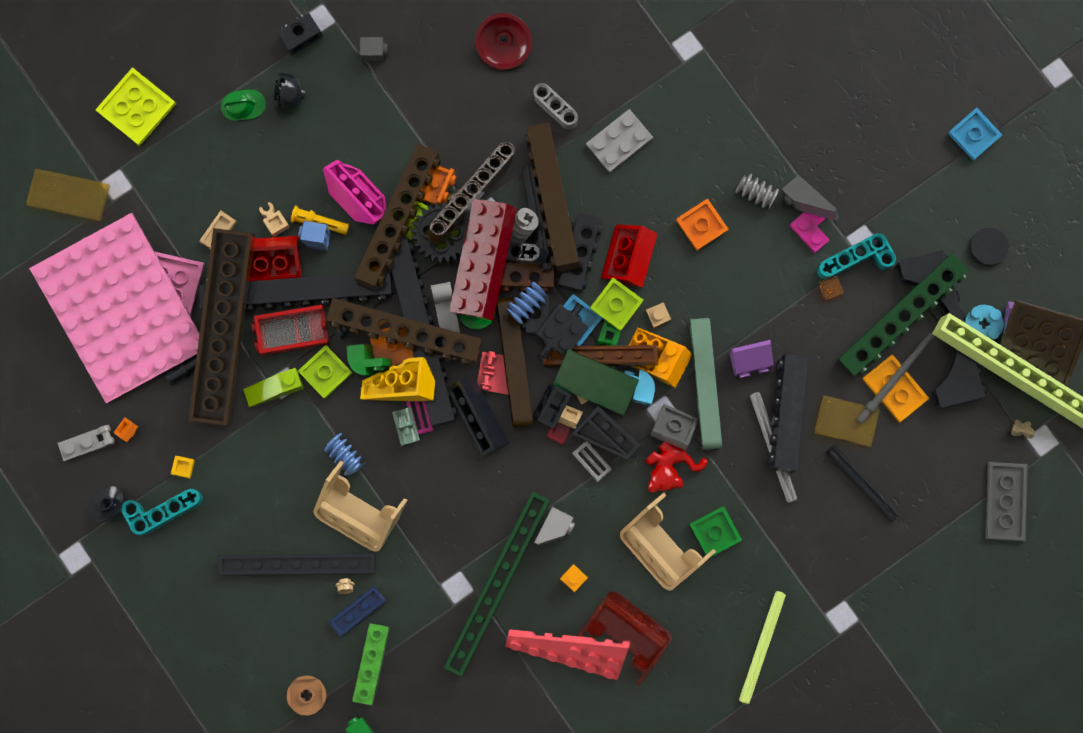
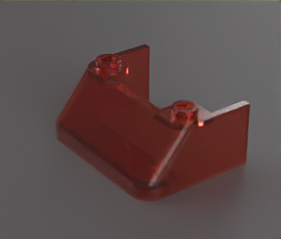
[577,592,672,686]

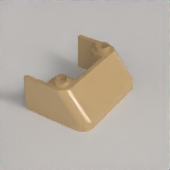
[314,461,407,552]
[620,493,716,590]

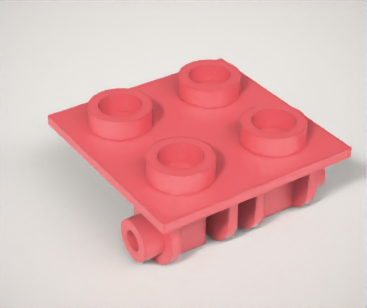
[477,351,508,395]

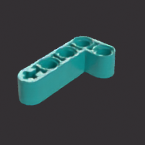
[817,233,896,280]
[122,489,203,536]

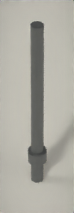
[856,333,935,424]

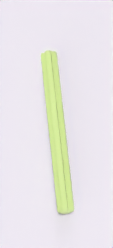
[739,591,786,704]

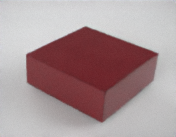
[546,422,572,445]

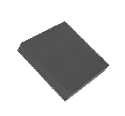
[650,404,699,450]

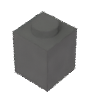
[360,37,388,61]

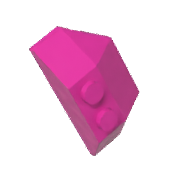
[323,160,387,224]

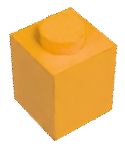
[560,564,588,593]

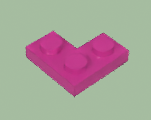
[789,212,829,253]

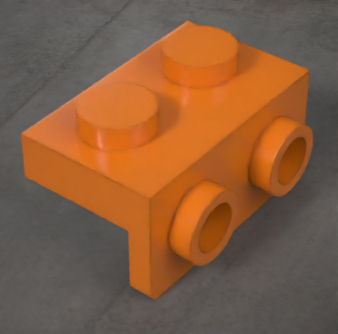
[423,166,457,207]

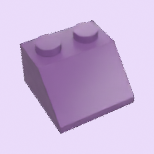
[729,340,774,378]

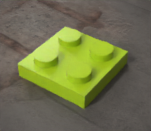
[590,278,644,332]
[298,345,352,399]

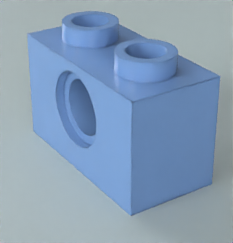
[298,221,331,251]

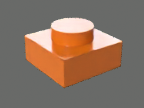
[114,417,138,442]

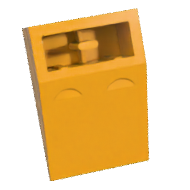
[629,328,693,388]

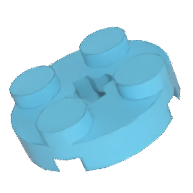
[964,305,1004,340]

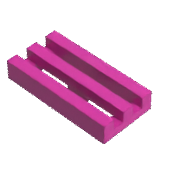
[406,401,434,435]

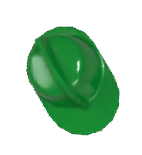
[221,90,266,121]

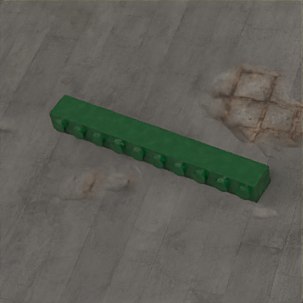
[444,491,550,677]

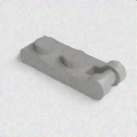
[58,425,115,462]

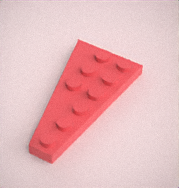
[505,630,630,680]

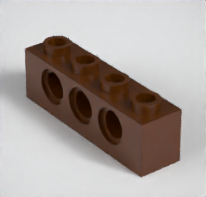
[500,263,554,293]

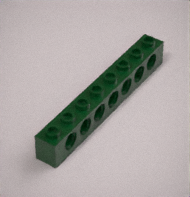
[838,253,969,376]

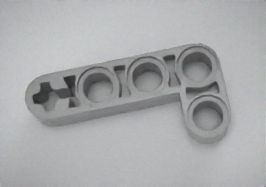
[431,282,464,361]

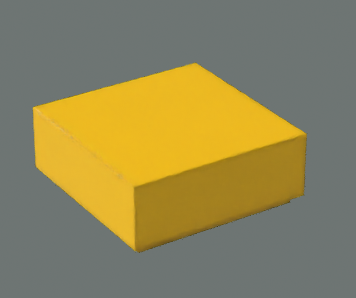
[171,455,195,479]

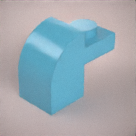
[624,370,655,406]

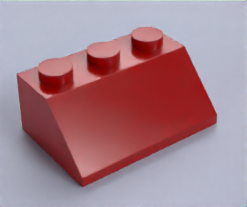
[601,225,658,288]
[249,236,302,281]

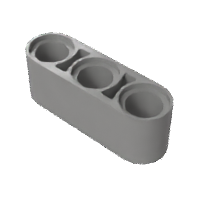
[534,83,578,130]

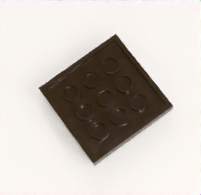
[990,299,1083,387]

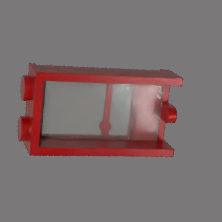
[252,305,330,356]

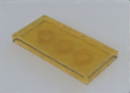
[26,169,110,221]

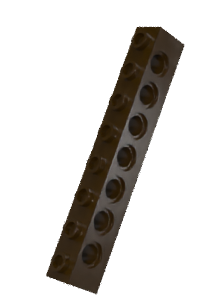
[354,144,441,291]
[326,298,482,365]

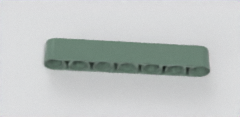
[690,318,722,450]

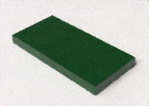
[553,349,639,415]

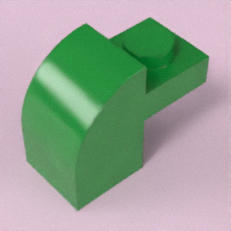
[347,344,391,376]

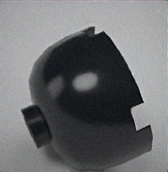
[274,73,305,111]

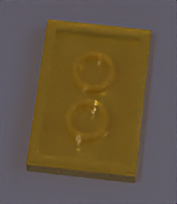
[814,395,880,447]

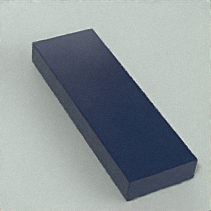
[329,585,387,637]

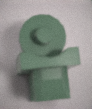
[392,407,420,446]

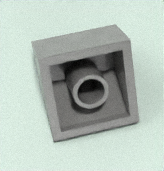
[535,507,575,546]

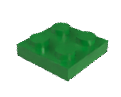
[689,506,742,557]

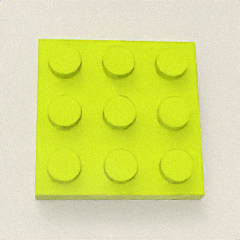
[96,67,176,146]

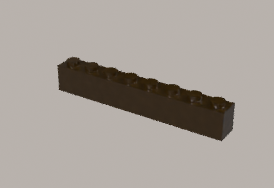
[525,122,580,273]

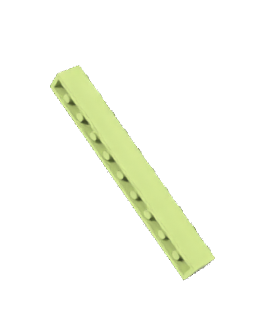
[932,313,1083,428]

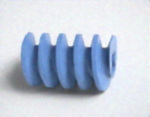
[505,282,547,324]
[324,433,366,476]

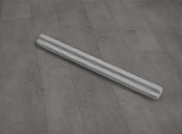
[750,392,797,503]

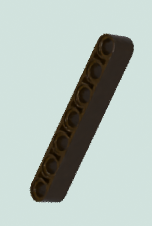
[428,142,515,244]
[496,297,533,428]

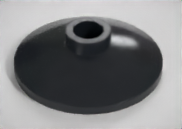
[88,486,124,522]

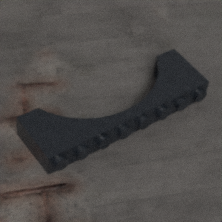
[896,250,987,410]

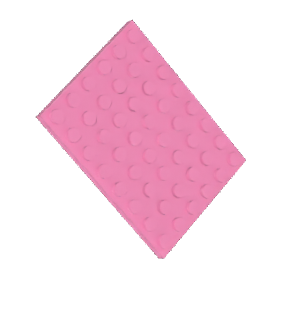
[29,213,200,403]

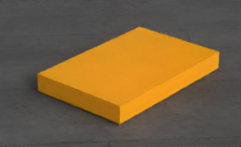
[862,354,929,423]

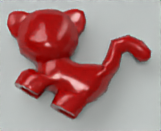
[644,442,708,493]

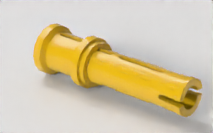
[291,206,350,235]

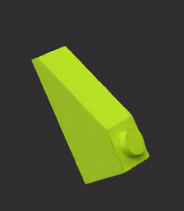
[243,368,304,407]

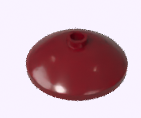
[475,13,532,69]

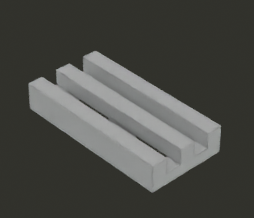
[572,441,612,483]

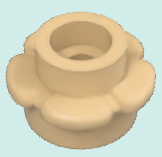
[335,579,355,594]

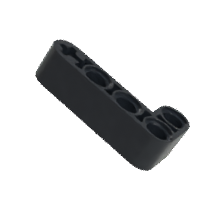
[506,242,548,265]

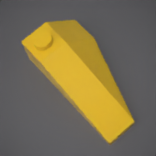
[360,357,435,401]

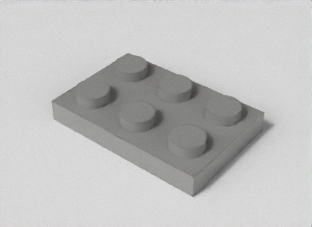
[586,109,653,174]

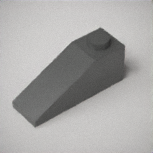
[782,175,839,221]

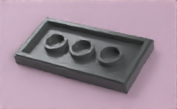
[985,462,1028,542]

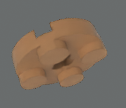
[287,676,327,715]

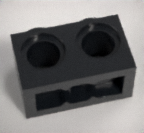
[532,384,572,429]

